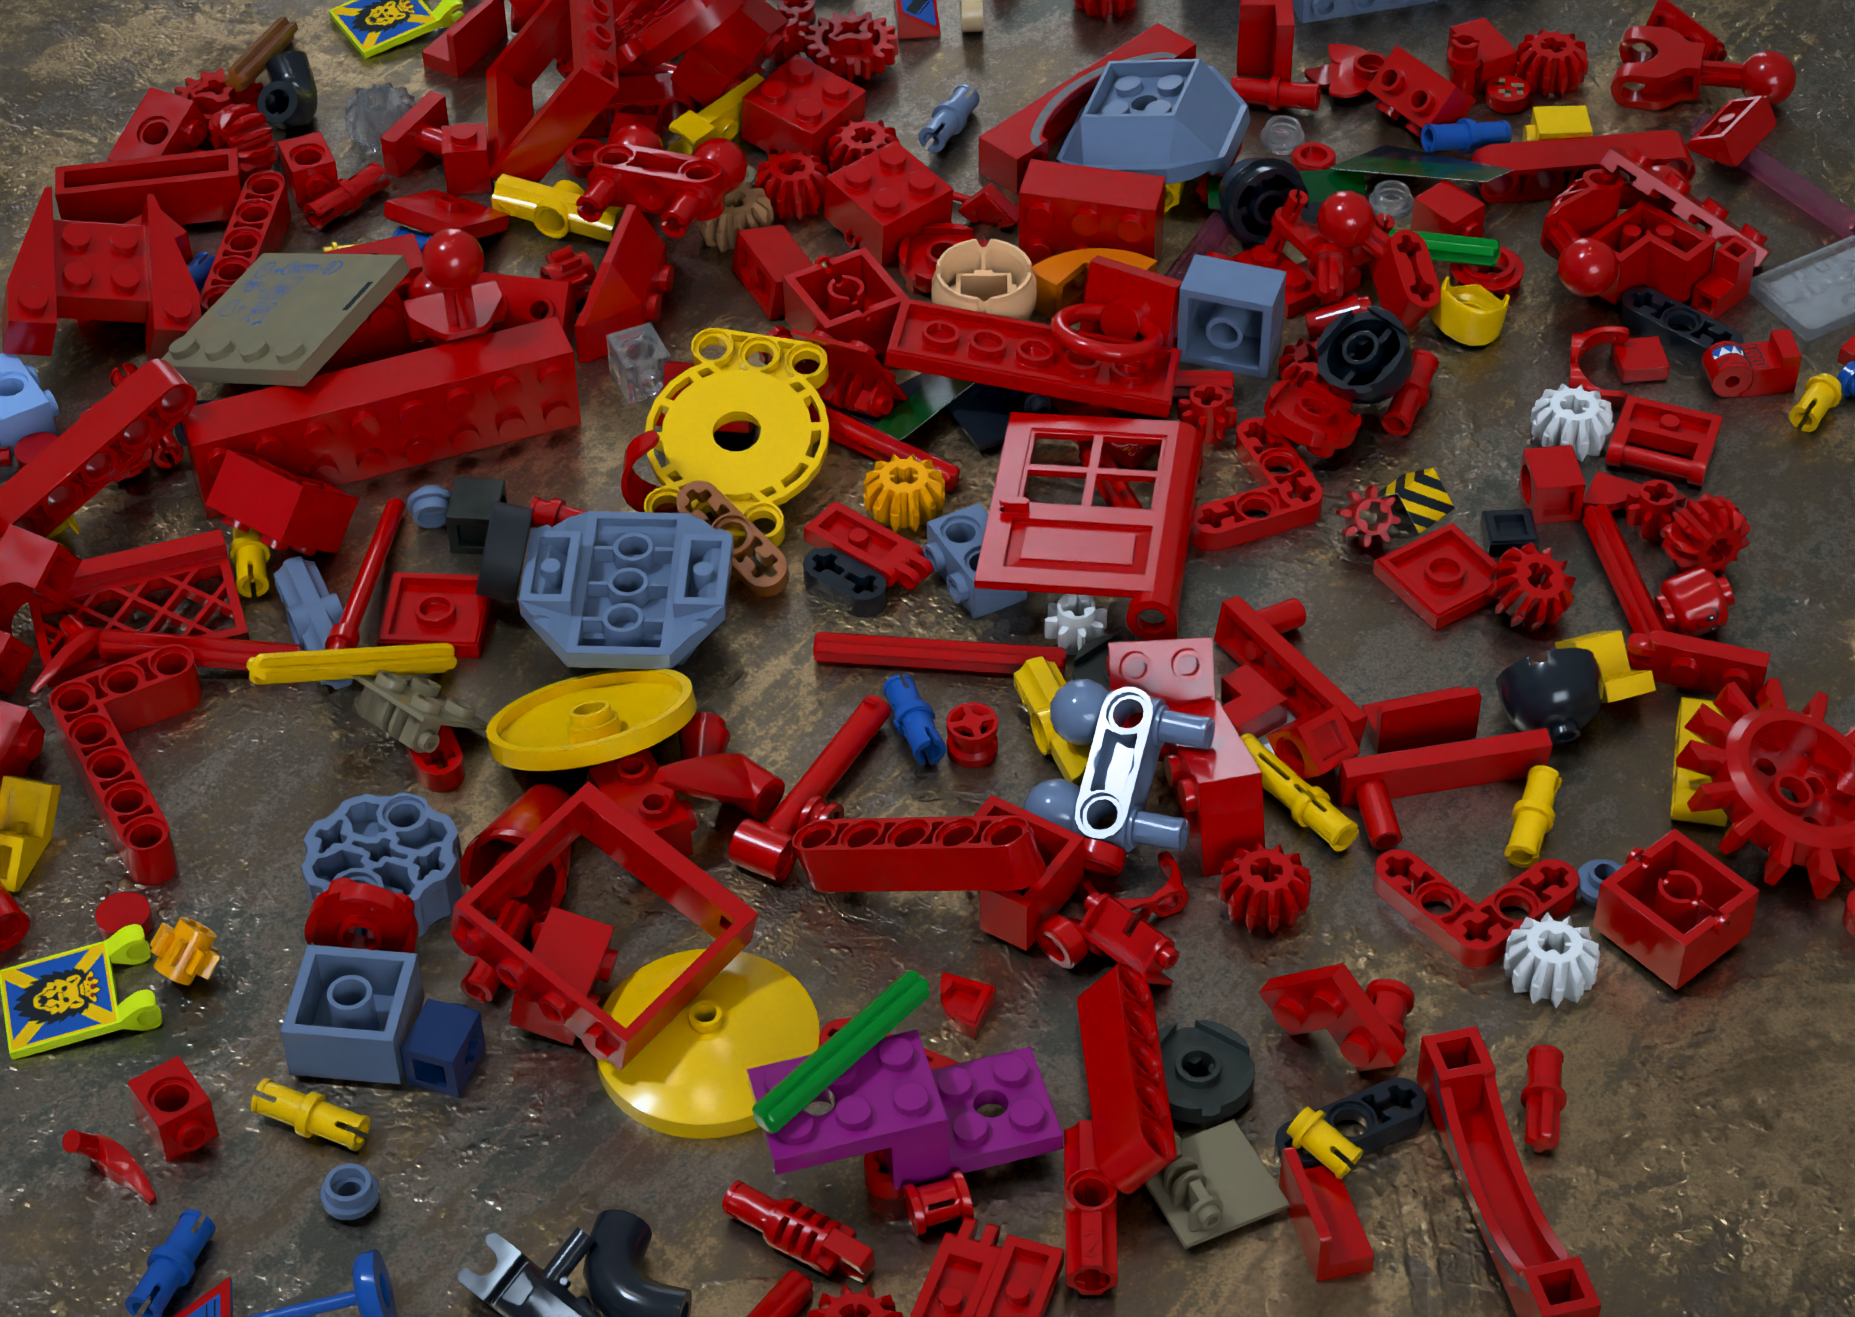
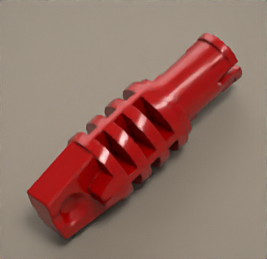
[722,1180,875,1283]

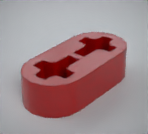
[404,725,466,793]

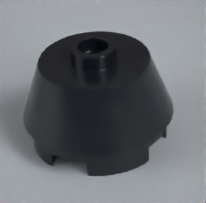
[1218,158,1309,245]

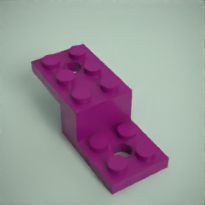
[747,1030,1063,1190]

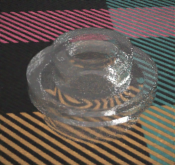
[1260,115,1305,155]
[1369,180,1414,221]

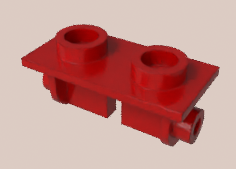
[1645,0,1727,62]
[1066,892,1179,986]

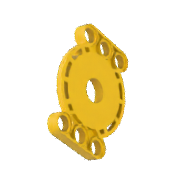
[644,328,830,548]

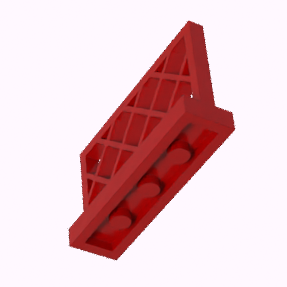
[28,529,250,688]

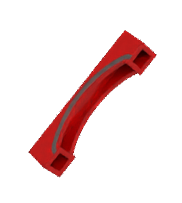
[978,23,1196,195]
[1416,1025,1601,1317]

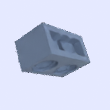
[923,503,1027,619]

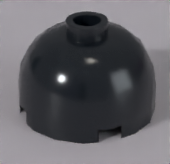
[1316,306,1415,404]
[1496,648,1604,744]

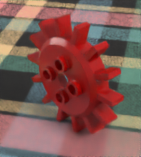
[1676,678,1855,899]

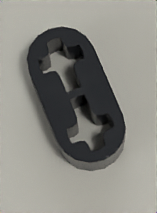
[803,547,887,618]

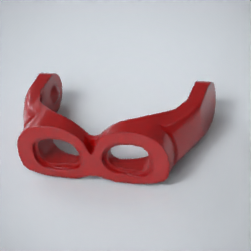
[1569,326,1630,408]
[1079,850,1189,931]

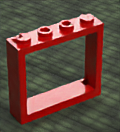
[486,0,619,183]
[450,781,758,1070]

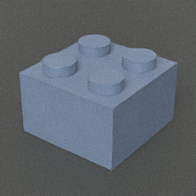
[1177,254,1287,379]
[280,944,425,1084]

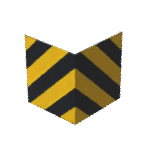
[1377,467,1455,534]

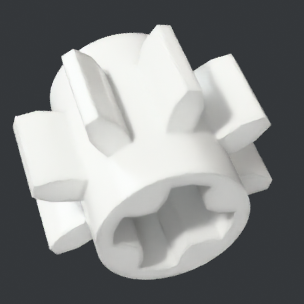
[1045,594,1107,655]

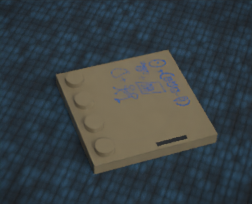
[162,253,411,386]

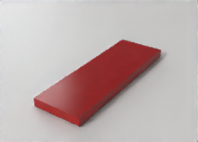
[884,298,1181,418]

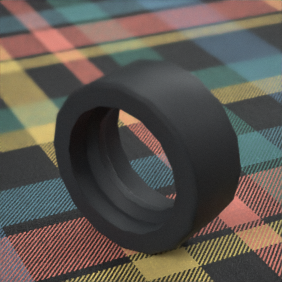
[475,501,533,602]

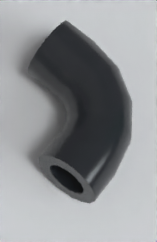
[257,51,317,131]
[583,1209,692,1317]

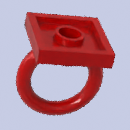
[1050,255,1183,363]

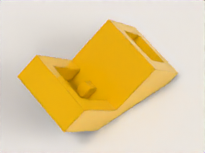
[1555,630,1656,703]
[0,776,61,892]

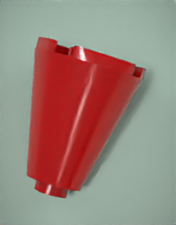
[460,784,572,922]

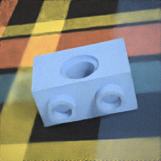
[0,353,60,455]

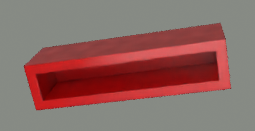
[55,148,244,226]

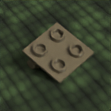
[353,670,488,753]
[1145,1119,1290,1249]

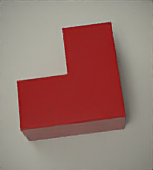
[1691,237,1757,320]
[1221,663,1288,739]

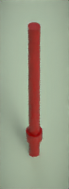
[325,498,405,650]

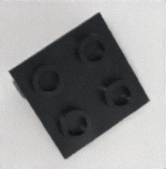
[945,382,1062,451]

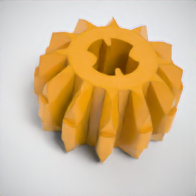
[863,453,945,533]

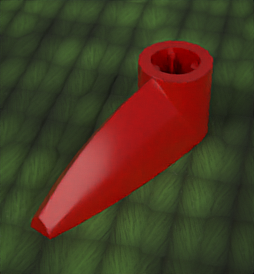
[653,753,785,820]

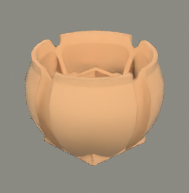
[932,239,1037,321]

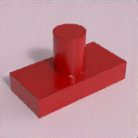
[380,91,449,178]

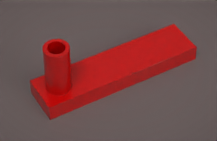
[1214,595,1368,756]
[1336,728,1553,850]

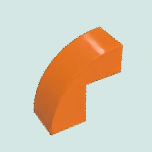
[1032,248,1158,319]

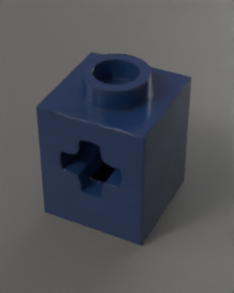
[400,998,486,1098]

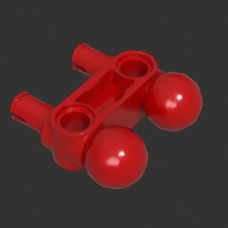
[576,123,748,238]

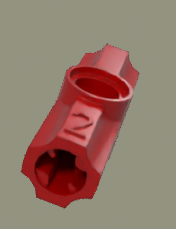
[1063,1120,1118,1295]

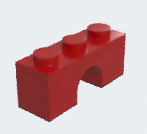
[0,524,82,696]

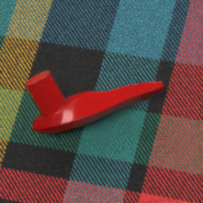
[29,614,103,695]
[62,1129,156,1205]

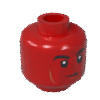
[1654,566,1735,637]

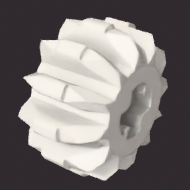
[1530,383,1614,462]
[1503,912,1600,1008]

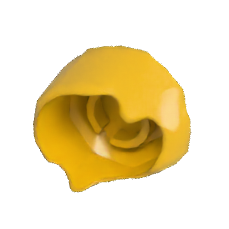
[1430,276,1510,346]

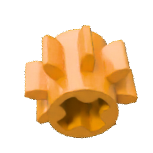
[150,917,221,986]

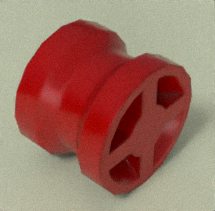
[946,702,998,769]

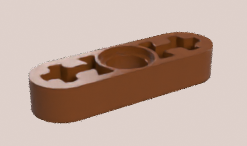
[676,481,790,597]

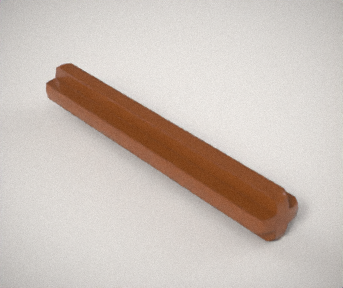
[224,16,298,92]

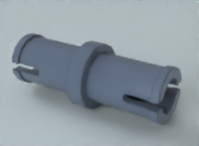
[918,84,980,153]

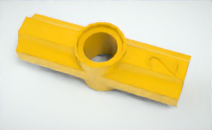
[491,174,625,243]
[1014,656,1092,788]

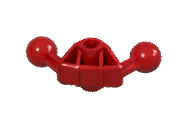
[1540,165,1690,297]
[401,229,505,349]

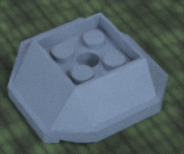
[1056,59,1251,184]
[519,511,734,669]

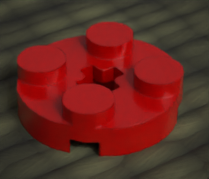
[899,223,988,295]
[1263,379,1362,458]
[304,877,419,953]

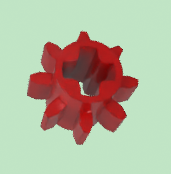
[771,8,809,62]
[540,245,596,302]
[1177,384,1237,444]
[1625,480,1686,541]
[1335,486,1401,547]

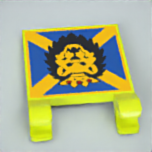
[329,0,464,59]
[0,924,163,1060]

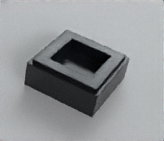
[1480,509,1539,557]

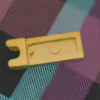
[666,73,764,155]

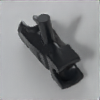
[457,1227,601,1317]

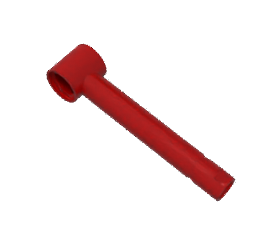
[728,695,891,883]

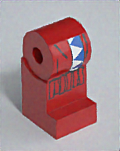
[1701,328,1802,397]

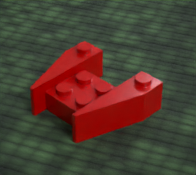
[1,187,201,361]

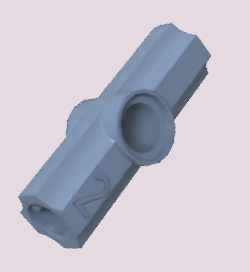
[273,556,353,689]

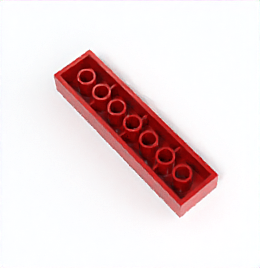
[182,317,581,519]

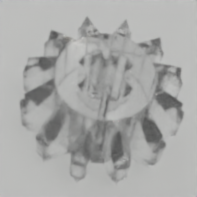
[344,83,417,152]

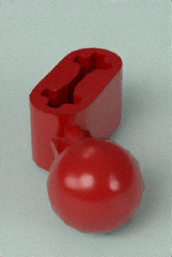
[1316,190,1441,329]

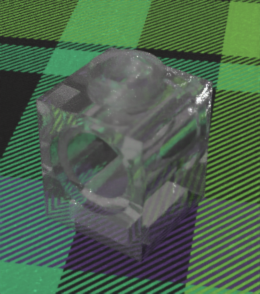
[606,322,671,405]

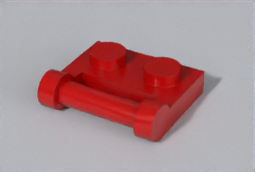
[1606,395,1723,487]

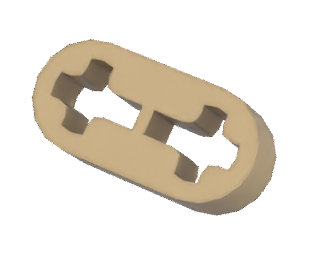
[959,0,983,32]

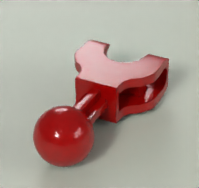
[1610,26,1796,111]

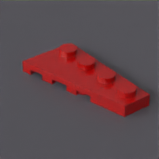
[1599,145,1773,267]

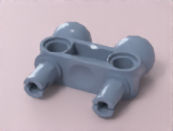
[1024,679,1215,852]

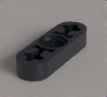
[1619,286,1744,365]
[1274,1078,1427,1171]

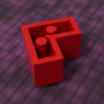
[670,0,789,108]
[1591,200,1717,305]
[205,449,359,556]
[974,794,1085,951]

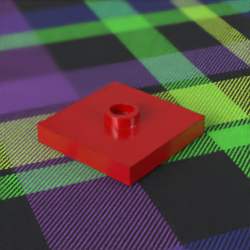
[383,189,510,239]

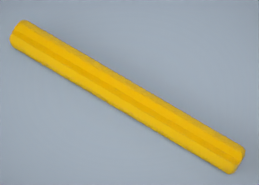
[246,643,457,685]

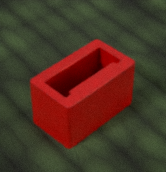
[1447,17,1517,92]

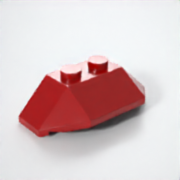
[574,204,674,363]

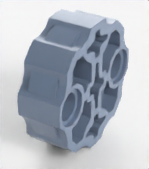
[301,792,462,937]

